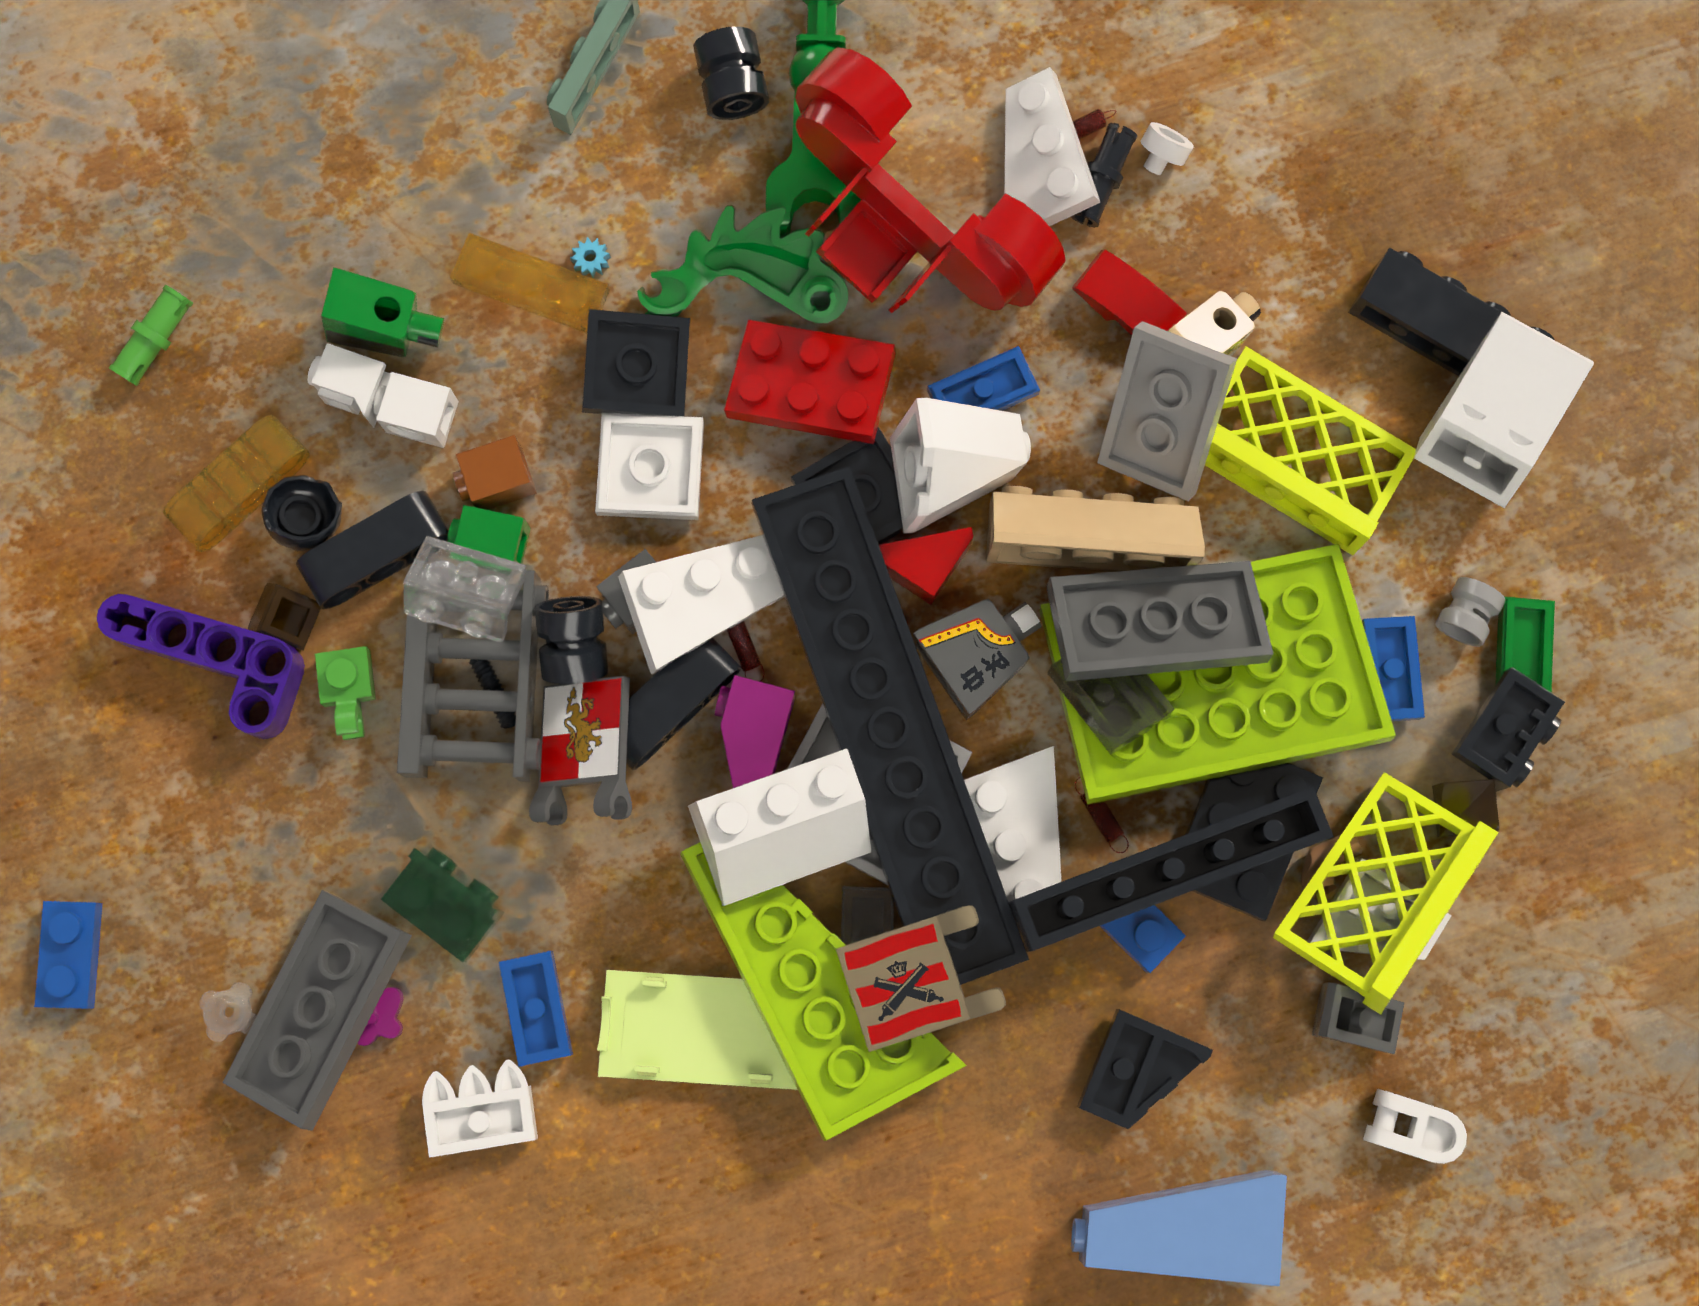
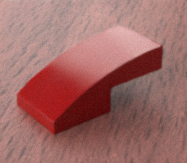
[1072,249,1187,336]

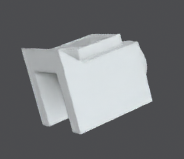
[307,343,390,428]

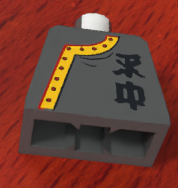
[912,599,1042,720]

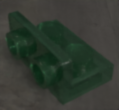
[381,847,505,963]

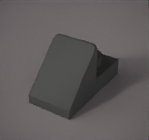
[1312,982,1404,1054]

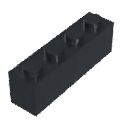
[1348,248,1555,376]

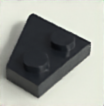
[1077,1009,1213,1129]

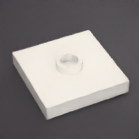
[595,413,704,520]

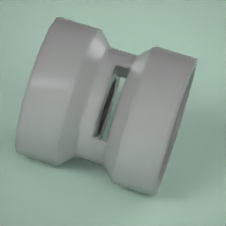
[1435,577,1505,647]

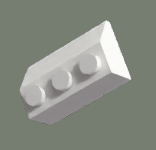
[688,749,871,906]

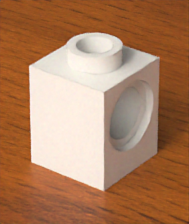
[374,372,459,448]

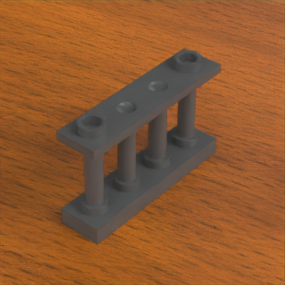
[397,566,549,782]

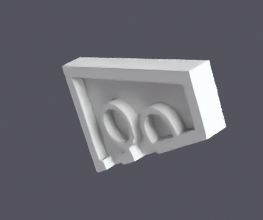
[1004,67,1101,226]
[964,746,1061,902]

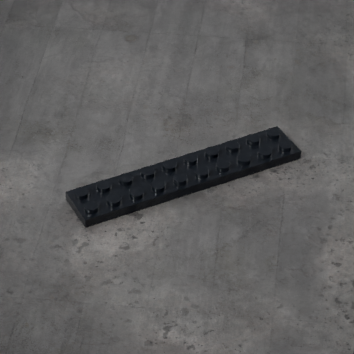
[751,466,1029,985]

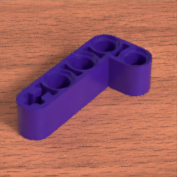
[97,594,305,739]

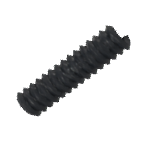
[469,659,516,729]

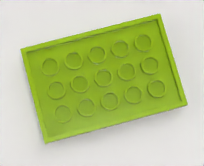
[1039,544,1396,804]

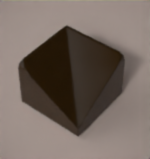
[1432,779,1499,837]

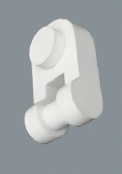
[1363,1089,1467,1164]

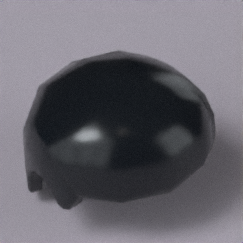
[261,475,342,551]

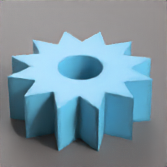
[570,237,611,278]

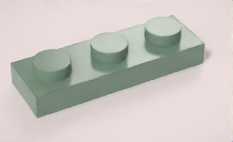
[547,0,640,135]

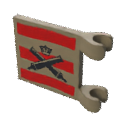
[836,905,1006,1052]

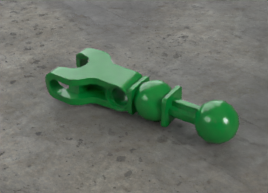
[766,0,861,237]

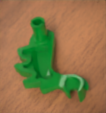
[637,205,848,323]

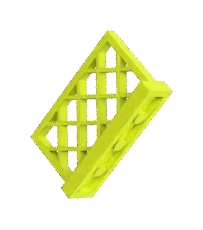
[1205,346,1416,556]
[1273,772,1499,1015]

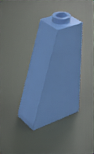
[1071,1170,1287,1286]

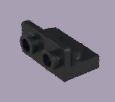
[1452,667,1565,792]

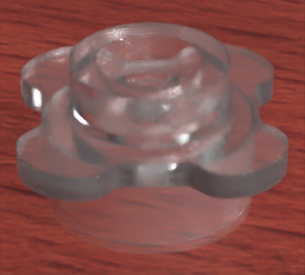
[200,982,257,1042]

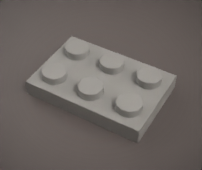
[1097,321,1237,501]

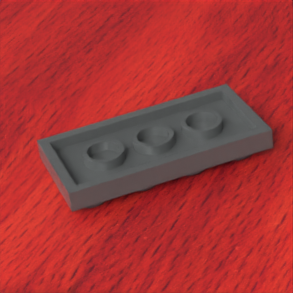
[1046,561,1273,681]
[222,890,412,1131]

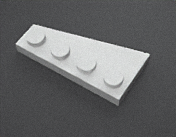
[618,535,785,674]

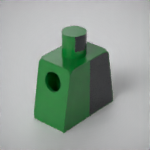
[321,267,444,357]

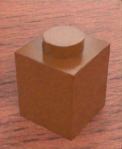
[453,435,537,510]

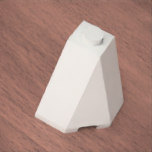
[890,398,1031,533]

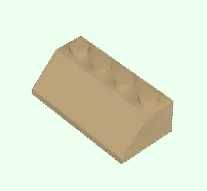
[986,486,1205,572]

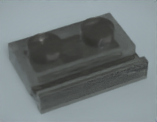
[1048,659,1174,755]

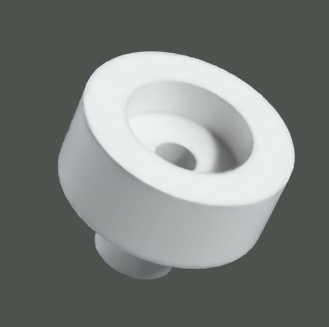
[1140,122,1194,175]

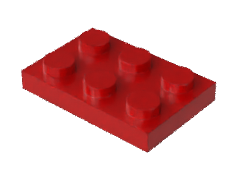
[724,320,896,444]

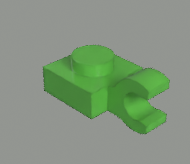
[315,646,376,740]

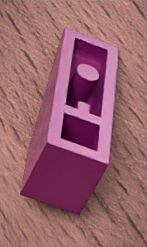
[714,675,795,788]

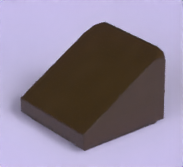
[248,583,321,651]

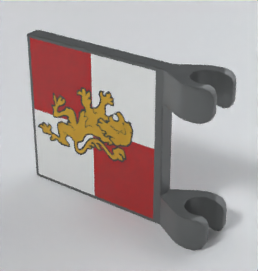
[529,676,632,826]

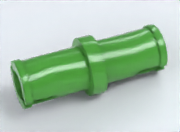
[109,284,194,386]

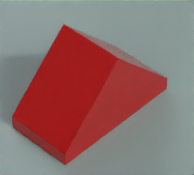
[879,527,974,605]

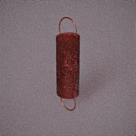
[1073,109,1117,140]
[727,621,765,682]
[1075,777,1129,853]

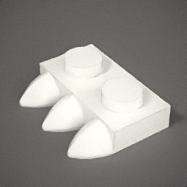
[422,1059,538,1157]

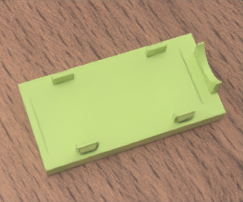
[597,970,798,1090]

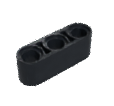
[296,491,449,610]
[626,638,742,770]

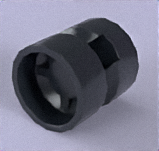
[693,27,769,120]
[535,596,608,684]

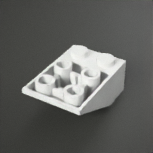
[1414,312,1594,508]

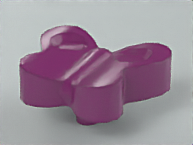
[358,987,404,1046]

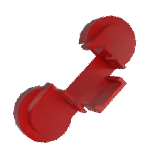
[795,47,1066,313]

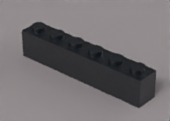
[1009,787,1334,952]

